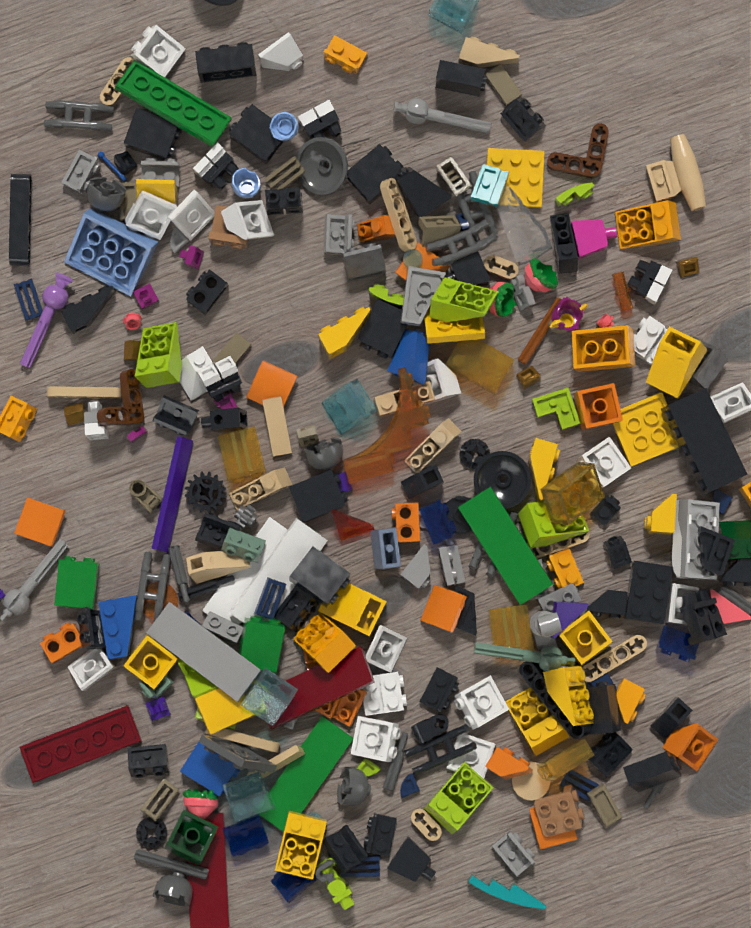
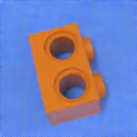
[392,503,420,543]
[40,622,82,663]

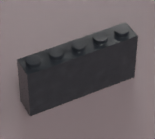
[661,388,748,496]

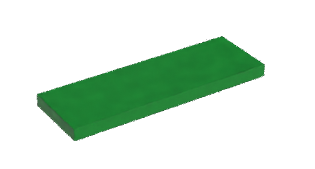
[115,60,232,148]
[458,487,553,605]
[255,716,353,832]

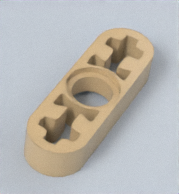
[100,57,135,106]

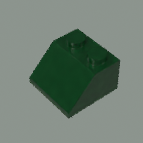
[719,520,751,560]
[164,809,218,865]

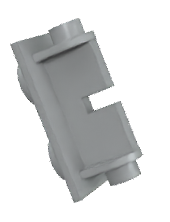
[538,583,581,613]
[202,611,243,643]

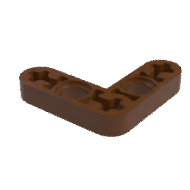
[547,123,609,178]
[97,369,144,426]

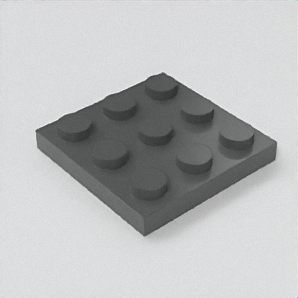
[199,735,277,774]

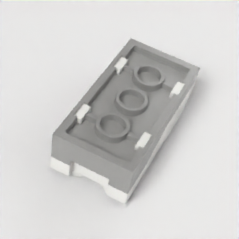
[672,499,720,580]

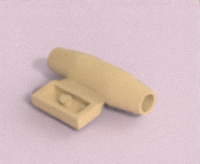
[646,134,706,211]

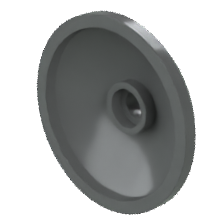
[296,137,348,195]

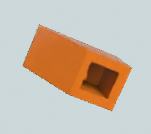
[357,215,401,243]
[485,747,533,779]

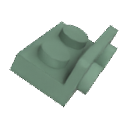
[222,528,266,563]

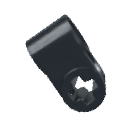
[411,713,449,744]

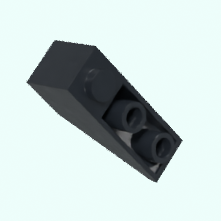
[550,213,578,274]
[61,285,115,334]

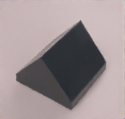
[114,151,138,176]

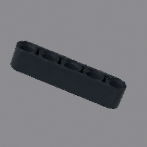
[9,174,32,266]
[519,661,592,739]

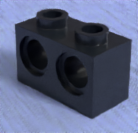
[186,269,229,315]

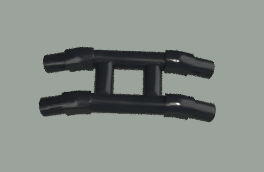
[404,724,477,775]

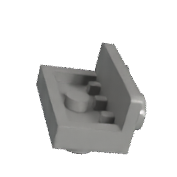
[61,150,101,194]
[324,214,354,255]
[492,831,535,876]

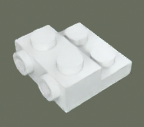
[131,25,186,77]
[125,190,177,240]
[634,316,667,366]
[576,437,631,491]
[362,672,407,716]
[454,675,509,729]
[351,716,401,762]

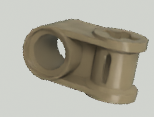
[129,479,163,514]

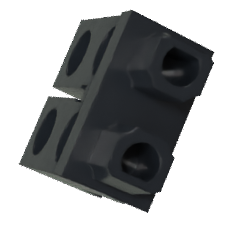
[265,187,303,215]
[679,589,727,645]

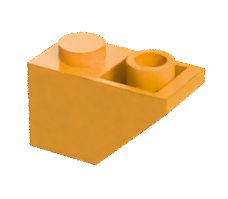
[616,678,646,724]

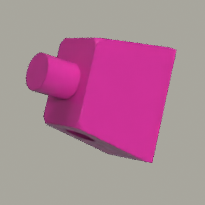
[571,220,617,259]

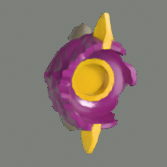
[548,297,588,333]

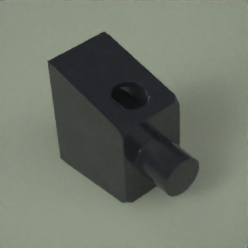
[443,251,491,286]
[201,408,248,432]
[387,836,436,882]

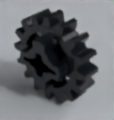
[185,472,226,513]

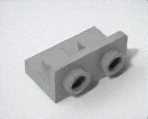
[141,158,180,188]
[438,545,465,586]

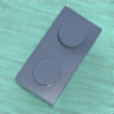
[370,528,401,569]

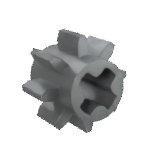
[234,504,258,528]

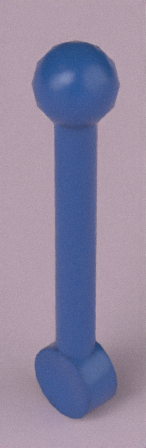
[97,152,127,182]

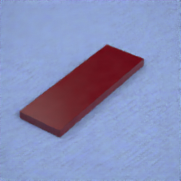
[260,646,375,729]
[19,705,142,783]
[187,812,230,928]

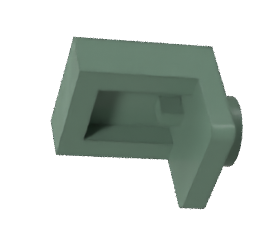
[139,674,174,698]

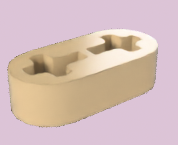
[484,255,518,280]
[411,808,442,841]

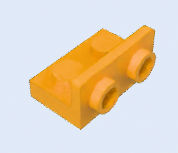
[323,35,367,74]
[0,396,37,442]
[546,548,584,589]

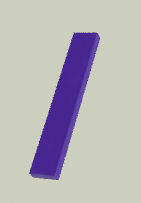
[152,436,193,553]

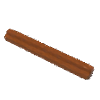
[518,297,562,365]

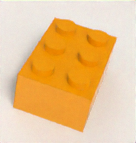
[572,325,635,372]

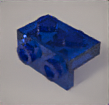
[419,499,457,545]
[656,625,699,662]
[223,815,269,856]
[271,872,318,903]

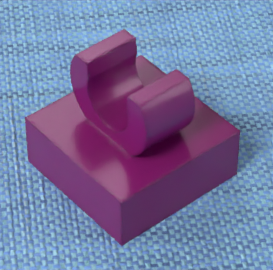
[179,245,204,270]
[133,283,159,310]

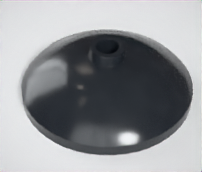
[474,451,531,509]

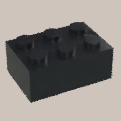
[195,42,257,83]
[623,560,673,625]

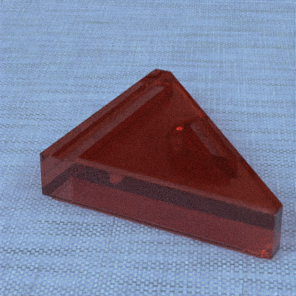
[331,509,375,541]

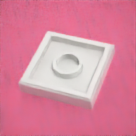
[168,190,215,241]
[447,733,496,779]

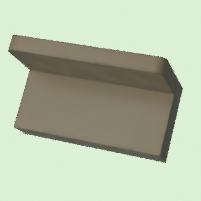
[418,215,461,247]

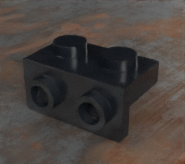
[152,395,199,436]
[195,513,241,550]
[77,607,106,649]

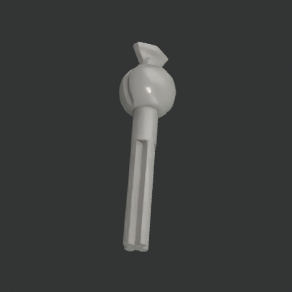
[393,98,491,133]
[0,539,69,624]

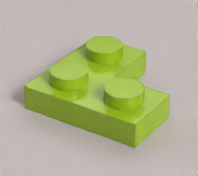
[532,387,580,430]

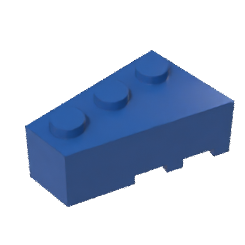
[98,595,137,659]

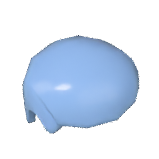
[269,112,299,141]
[232,168,260,198]

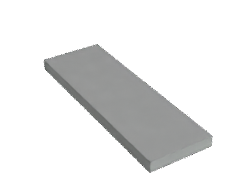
[146,602,262,702]

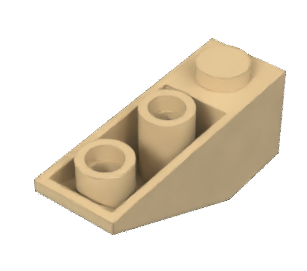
[458,37,520,68]
[374,381,435,418]
[404,418,462,473]
[229,467,293,510]
[186,551,251,584]

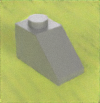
[400,544,431,589]

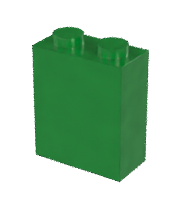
[54,556,100,609]
[238,616,285,672]

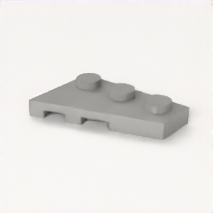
[400,266,446,326]

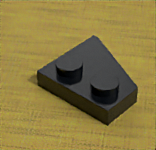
[698,526,735,576]
[454,586,477,636]

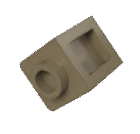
[297,425,320,448]

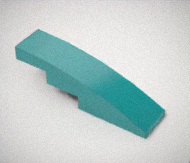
[467,874,546,909]

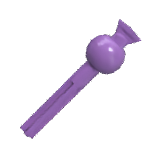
[20,272,73,368]

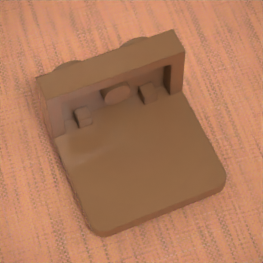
[208,206,249,250]
[534,784,585,837]

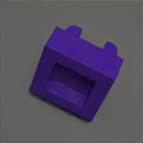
[145,696,171,721]

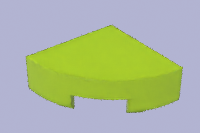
[357,757,381,776]

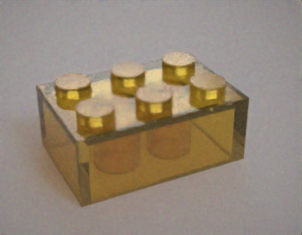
[445,339,515,395]
[540,462,605,525]

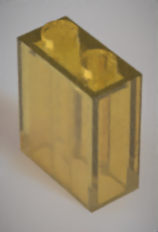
[218,426,267,484]
[488,605,534,659]
[536,738,594,781]

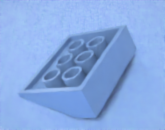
[64,207,158,296]

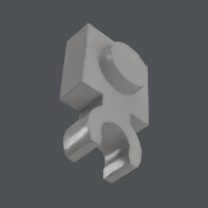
[510,275,535,311]

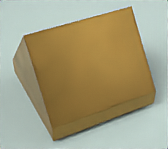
[677,257,699,277]
[123,340,141,361]
[516,366,541,390]
[64,403,85,426]

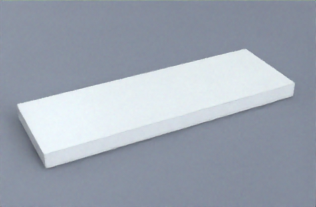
[202,517,287,625]
[229,518,328,623]

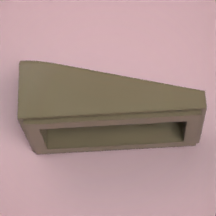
[436,157,472,197]

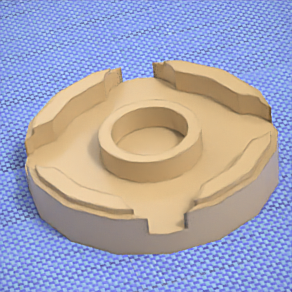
[512,761,551,801]

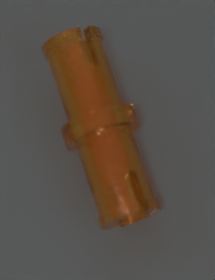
[612,271,633,311]

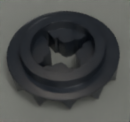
[459,439,490,469]
[136,817,167,848]

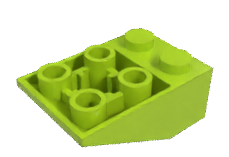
[430,277,498,322]
[135,322,182,388]
[518,497,589,548]
[423,762,494,834]

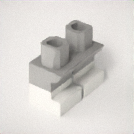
[84,401,109,440]

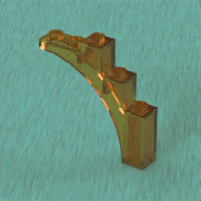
[343,367,431,484]

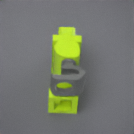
[316,856,354,910]

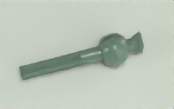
[474,642,575,672]

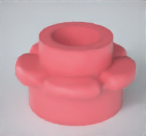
[123,312,142,330]
[596,313,614,328]

